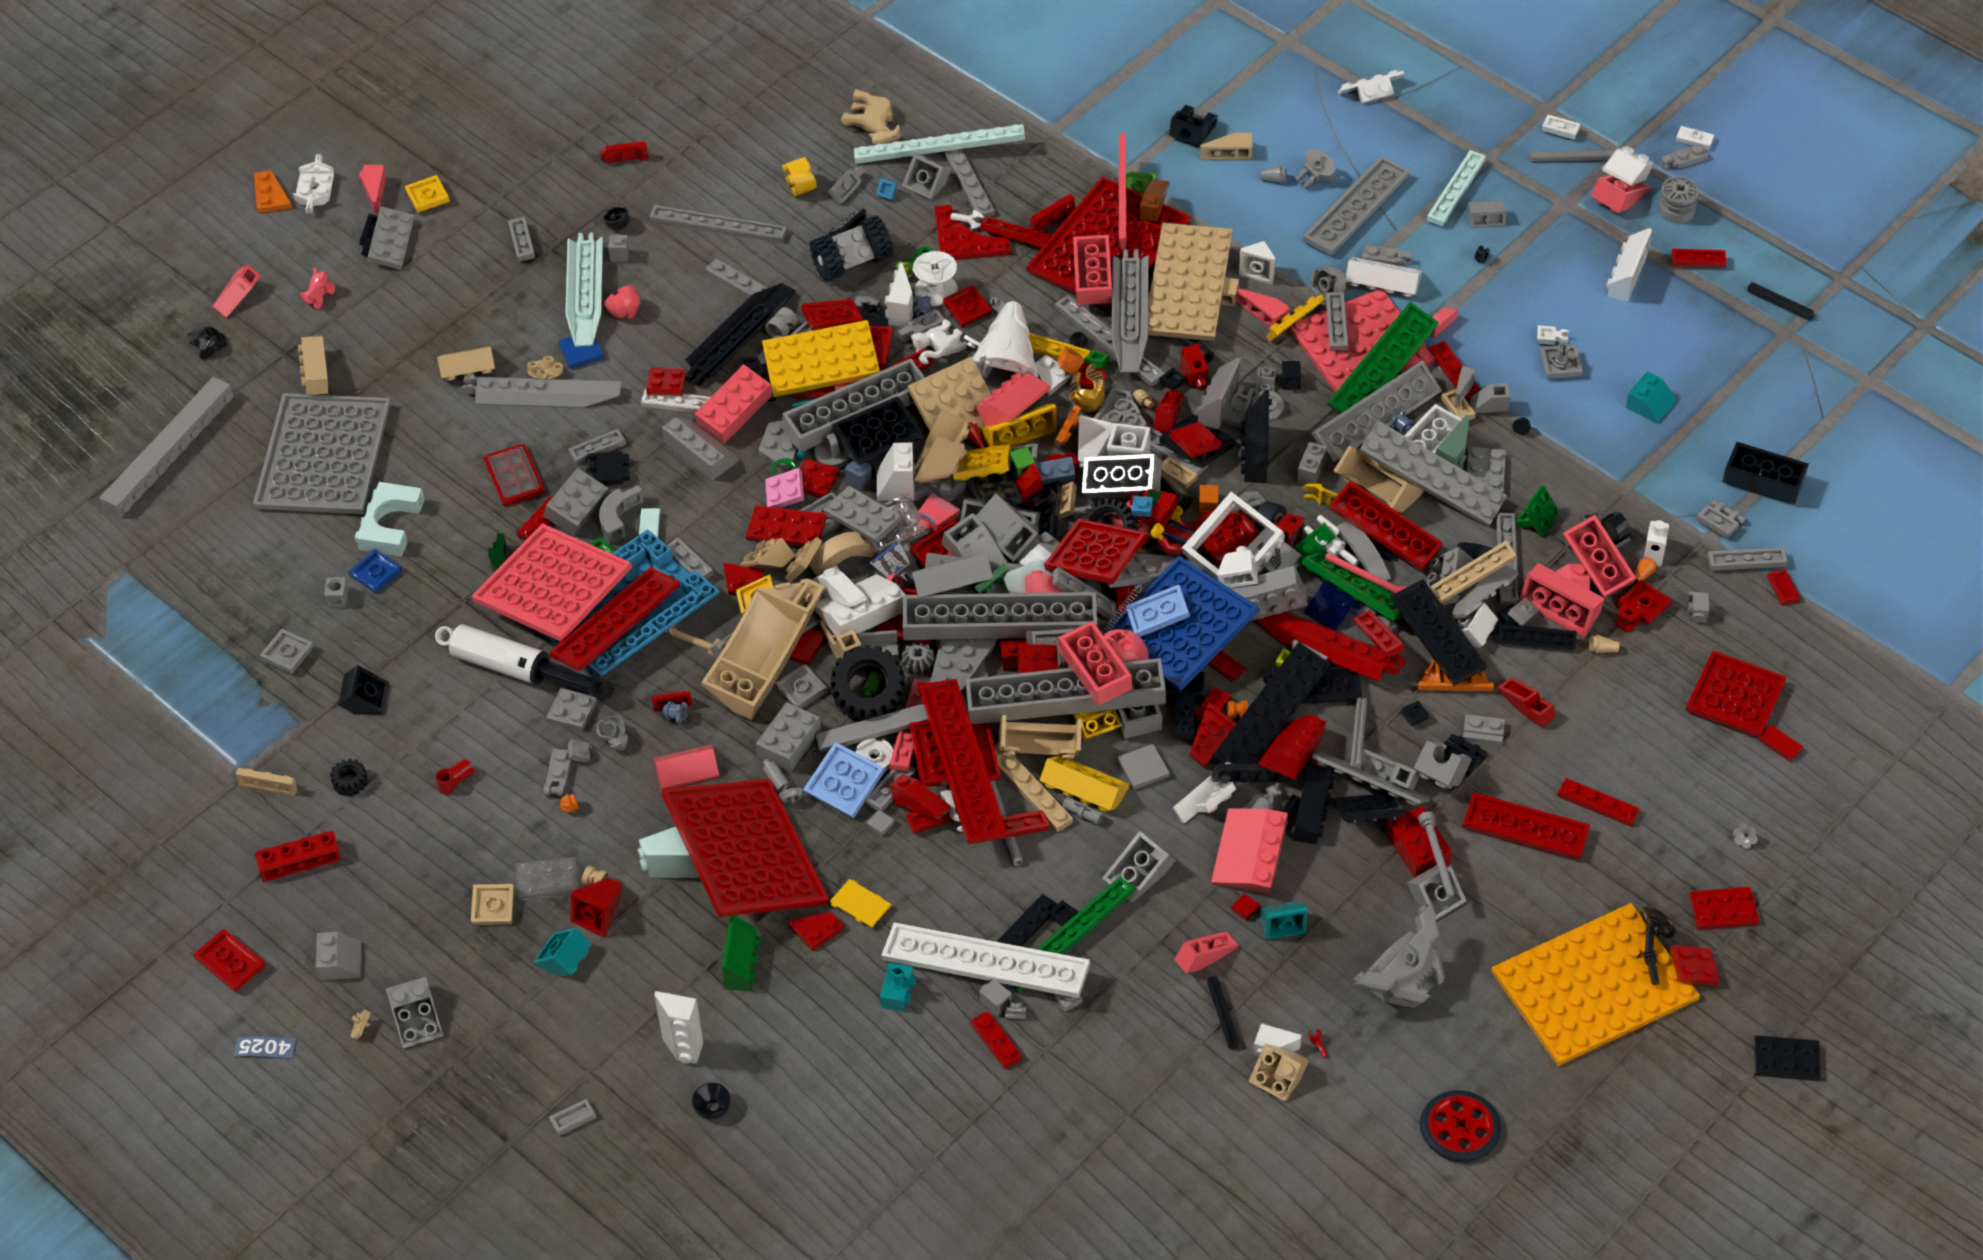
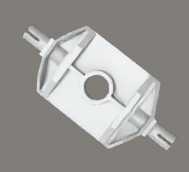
[294,154,334,213]

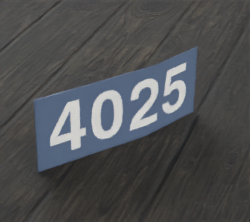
[233,1036,296,1058]

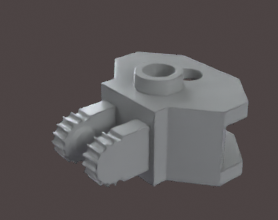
[1295,148,1335,189]

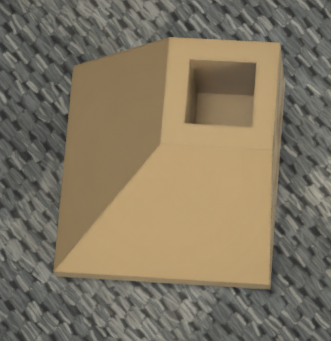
[740,538,795,569]
[1248,1044,1309,1101]

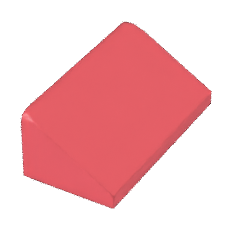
[1430,308,1458,337]

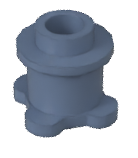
[913,296,932,317]
[1391,410,1414,435]
[663,701,687,724]

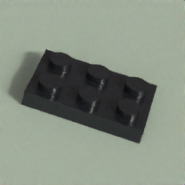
[973,473,1022,506]
[1754,1035,1821,1081]

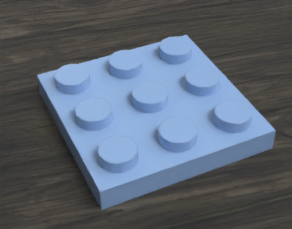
[803,742,885,819]

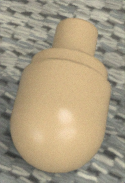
[1132,389,1154,409]

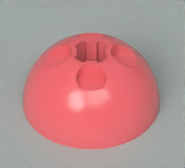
[1103,629,1149,662]

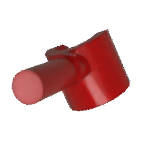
[1309,1028,1328,1058]

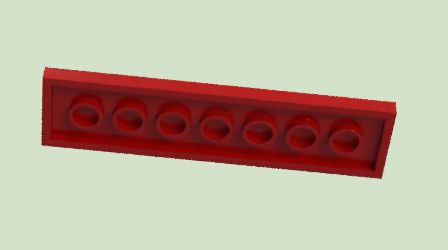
[550,567,680,672]

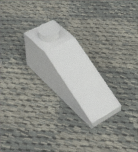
[817,568,867,607]

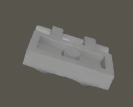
[1696,499,1746,539]

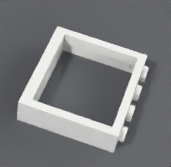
[1182,492,1285,582]

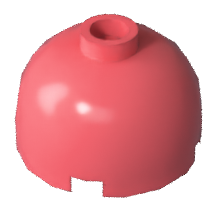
[604,285,641,319]

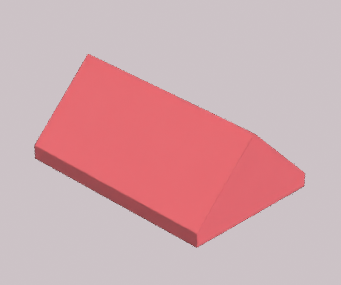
[653,745,720,790]

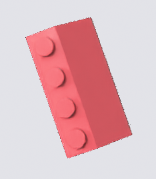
[976,372,1051,426]
[1563,515,1636,598]
[1519,563,1605,638]

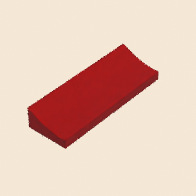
[1328,480,1443,571]

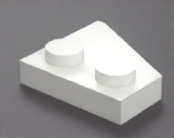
[1035,354,1073,396]

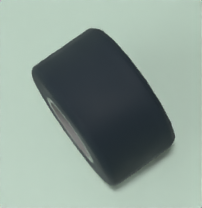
[1254,501,1287,532]

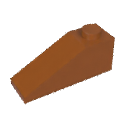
[1140,179,1170,222]

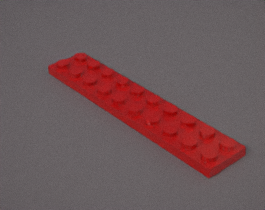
[918,679,1007,845]

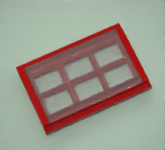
[483,444,545,506]

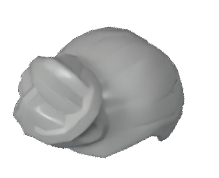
[596,716,628,751]

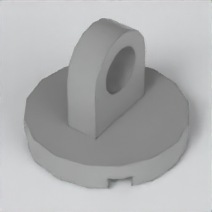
[814,433,850,468]

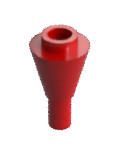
[967,421,986,449]

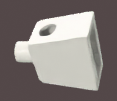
[1643,520,1669,566]
[1217,546,1258,588]

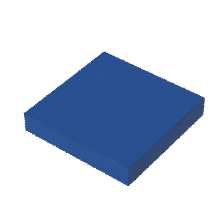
[558,336,604,369]
[348,549,403,594]

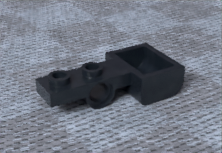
[1165,672,1205,739]

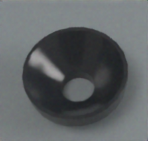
[692,1083,731,1119]

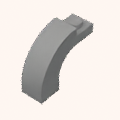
[599,485,644,545]

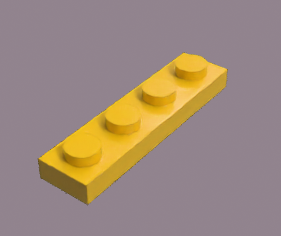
[1266,294,1325,342]

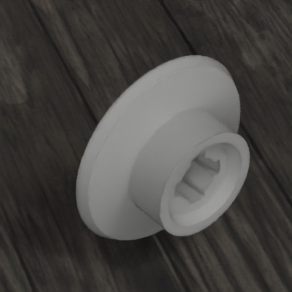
[1251,390,1284,421]

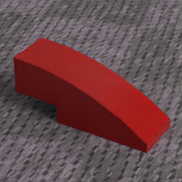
[1498,677,1556,727]

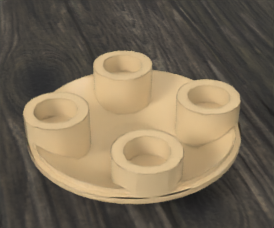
[527,356,564,379]

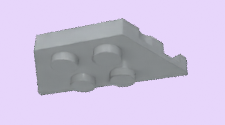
[758,420,798,472]

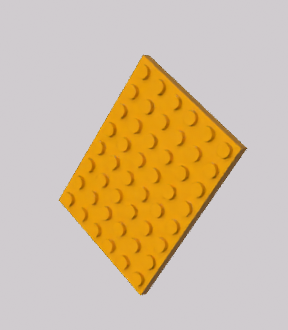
[1491,903,1700,1066]

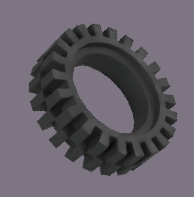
[1081,498,1139,531]

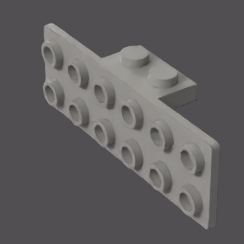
[1312,749,1430,806]

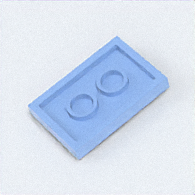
[1126,585,1191,637]

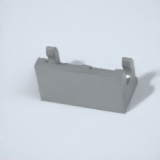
[1468,201,1506,228]

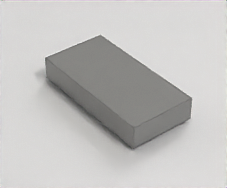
[549,1099,597,1137]

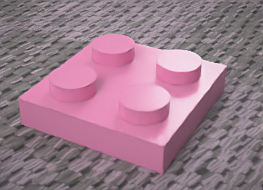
[765,468,804,508]

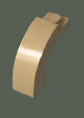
[809,532,876,575]
[820,621,862,659]

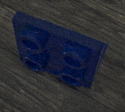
[1304,580,1361,630]

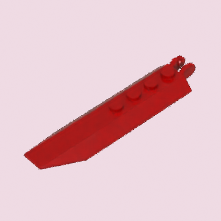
[1255,611,1406,682]

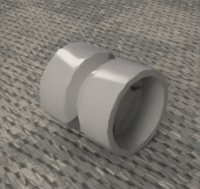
[765,307,798,338]

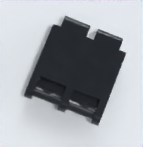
[586,451,630,485]

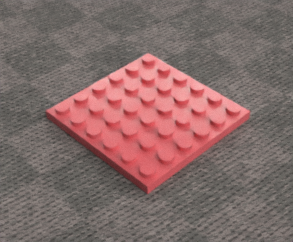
[1288,288,1436,392]
[471,524,632,641]

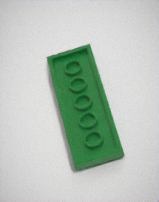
[1301,551,1403,621]

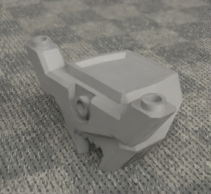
[1352,903,1445,1008]

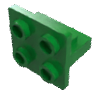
[1516,485,1560,537]

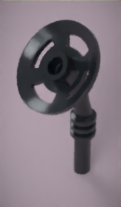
[1640,907,1676,985]

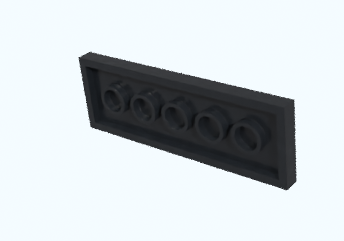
[1390,579,1487,686]

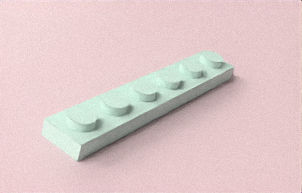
[1427,150,1486,227]

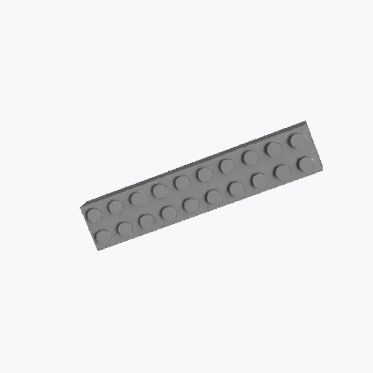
[903,592,1097,640]
[965,658,1166,725]

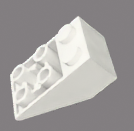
[885,263,913,328]

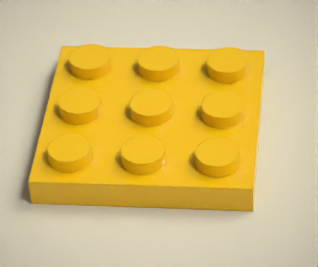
[953,443,1011,481]

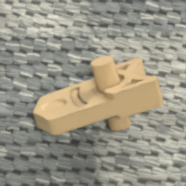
[350,1009,371,1040]

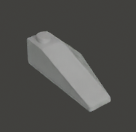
[1451,565,1519,620]

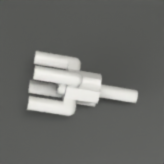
[1303,515,1359,566]

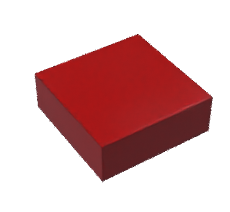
[1231,893,1260,921]

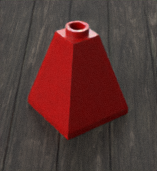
[570,878,622,938]

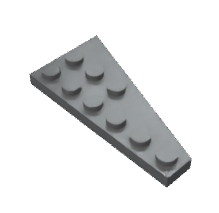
[1106,554,1210,588]
[930,639,1001,694]

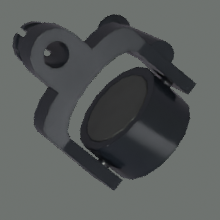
[1583,508,1631,548]

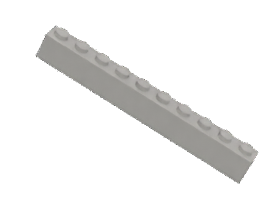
[99,377,234,518]

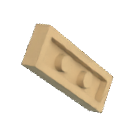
[236,768,297,796]

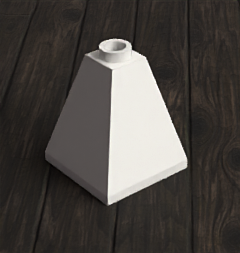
[1078,415,1114,471]

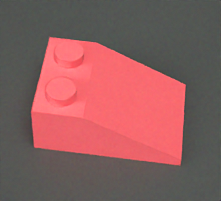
[1591,175,1651,213]

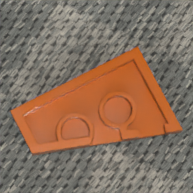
[254,170,293,214]

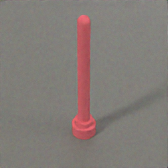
[1325,553,1407,593]

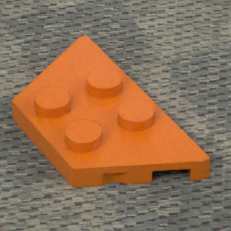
[1053,405,1081,449]
[1418,659,1494,692]

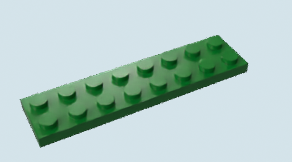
[1327,302,1439,414]

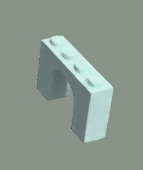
[355,482,424,557]

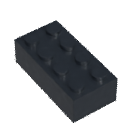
[1723,442,1809,504]

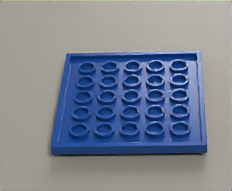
[1102,556,1260,691]

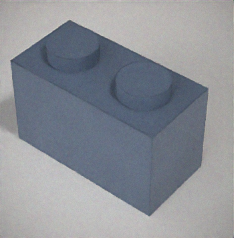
[1035,457,1076,487]

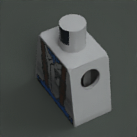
[870,540,916,587]

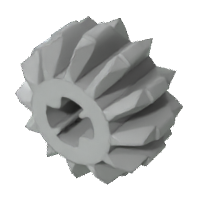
[902,642,934,675]

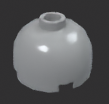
[1311,265,1346,302]

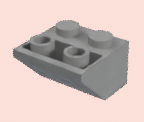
[1427,547,1474,593]

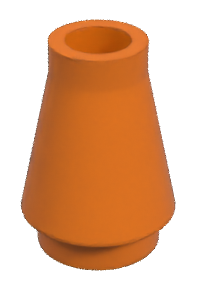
[1634,557,1657,584]

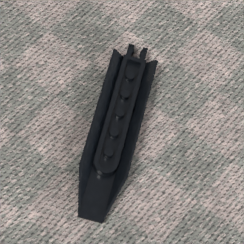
[685,283,796,386]

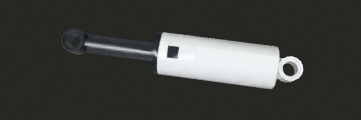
[435,624,614,700]

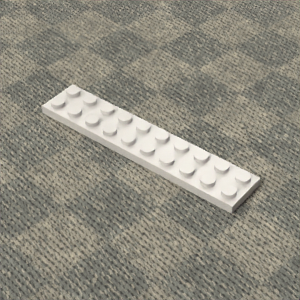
[881,923,1090,998]

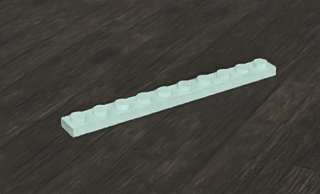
[854,124,1025,164]

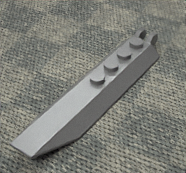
[1112,249,1149,373]
[462,375,622,408]

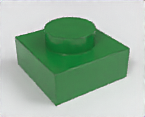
[1085,350,1109,369]

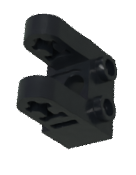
[1169,105,1218,146]

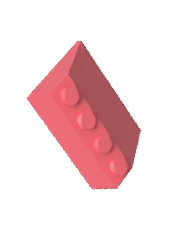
[1211,808,1287,896]

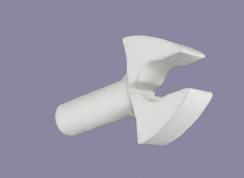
[951,210,984,230]

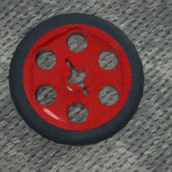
[1420,1090,1501,1162]

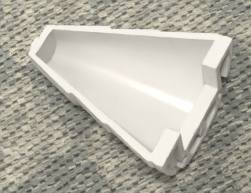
[972,301,1038,378]

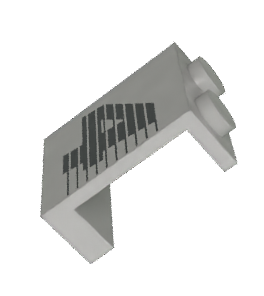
[1247,528,1302,573]

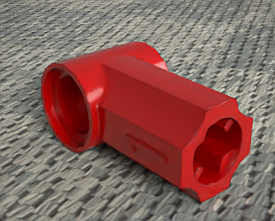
[435,759,474,795]

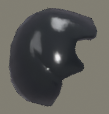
[603,207,630,231]

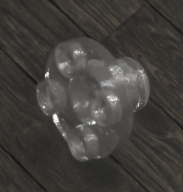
[928,475,966,505]

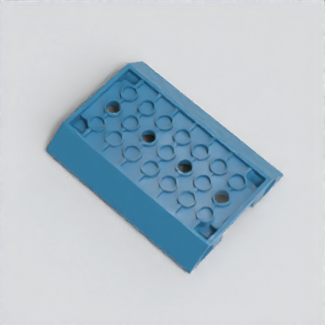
[543,529,720,678]

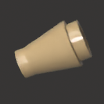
[1589,634,1619,654]

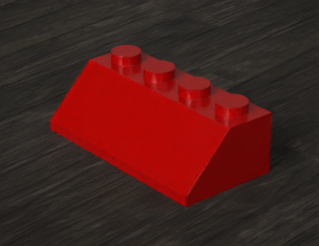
[1258,714,1327,779]

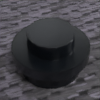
[1069,332,1087,348]
[1512,417,1531,435]

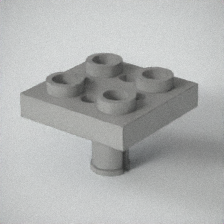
[1540,343,1583,379]

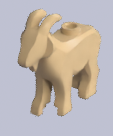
[841,89,901,145]

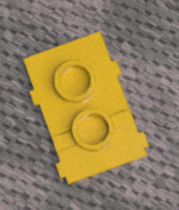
[830,879,892,928]

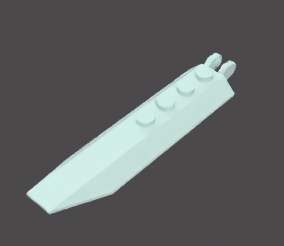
[565,232,603,347]

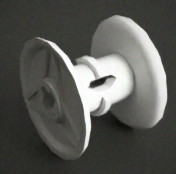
[913,251,958,306]

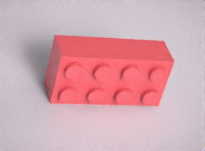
[1073,235,1112,305]
[695,364,773,444]
[1058,621,1132,706]

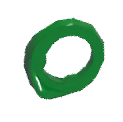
[771,458,799,476]

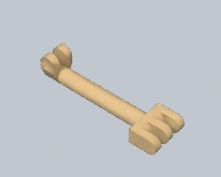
[664,624,720,658]

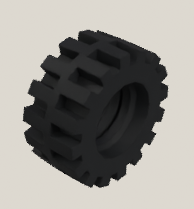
[330,759,368,796]

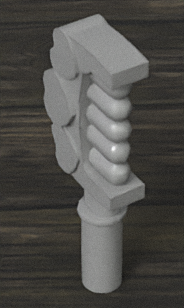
[1230,491,1266,513]

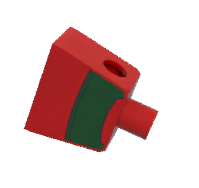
[1130,489,1178,528]

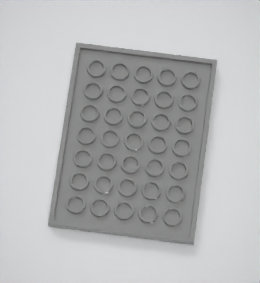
[253,393,391,514]

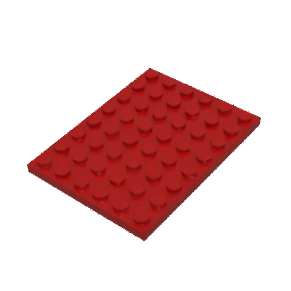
[1026,176,1191,312]
[661,779,829,918]

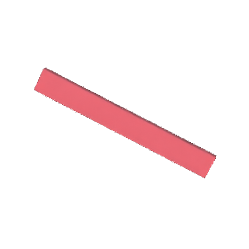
[1119,133,1126,250]

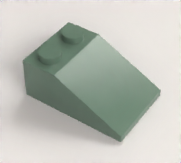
[1436,414,1470,470]

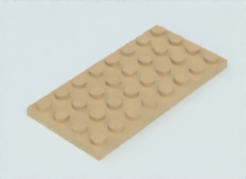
[1148,223,1233,341]

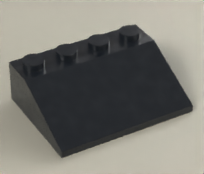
[1241,390,1269,483]
[833,396,924,465]

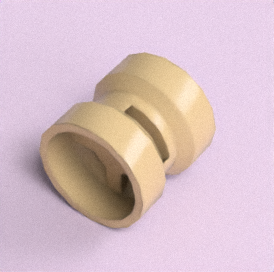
[582,866,609,886]

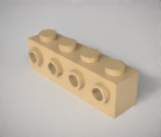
[298,336,328,395]

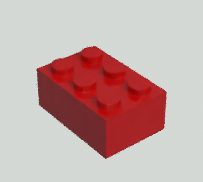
[1386,806,1452,878]

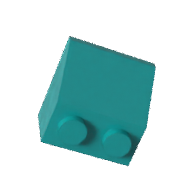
[1626,371,1676,424]
[1260,902,1308,940]
[533,928,592,977]

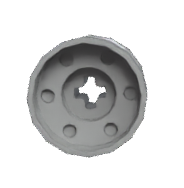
[1658,177,1699,224]

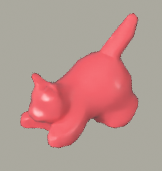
[299,268,335,310]

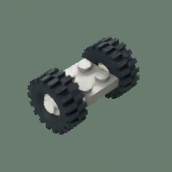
[809,215,894,282]

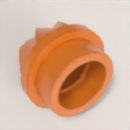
[560,794,580,813]

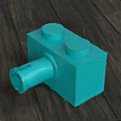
[880,963,917,1012]

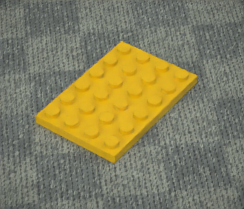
[762,320,880,397]

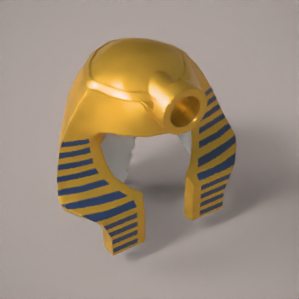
[1069,363,1106,412]

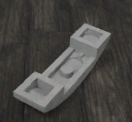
[1336,521,1391,581]

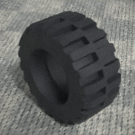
[830,645,905,721]

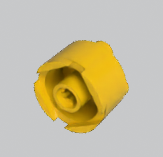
[782,157,817,197]

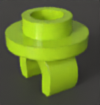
[895,262,913,279]

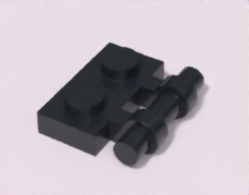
[1443,734,1487,776]

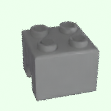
[1414,741,1472,789]

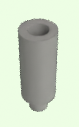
[763,758,791,793]

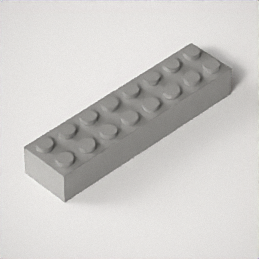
[782,359,925,452]

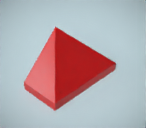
[652,690,692,711]

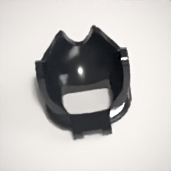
[187,326,227,359]

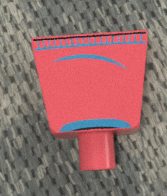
[916,493,960,536]

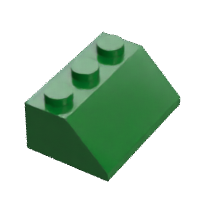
[722,916,761,991]

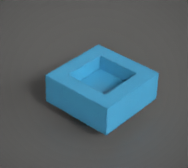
[876,178,898,200]
[1131,496,1153,517]

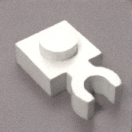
[1537,325,1569,345]

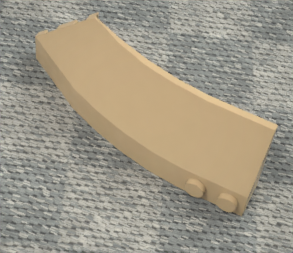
[701,579,825,720]

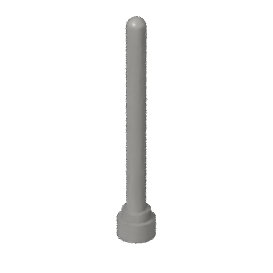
[1418,812,1454,897]

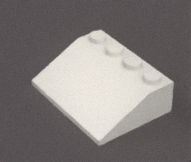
[814,574,905,636]

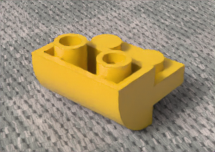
[1072,709,1122,740]

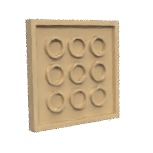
[907,356,991,443]

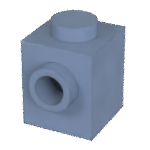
[845,461,872,491]

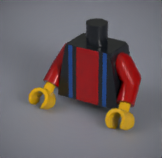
[1151,506,1204,559]

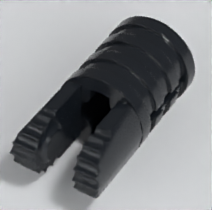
[1182,339,1214,364]

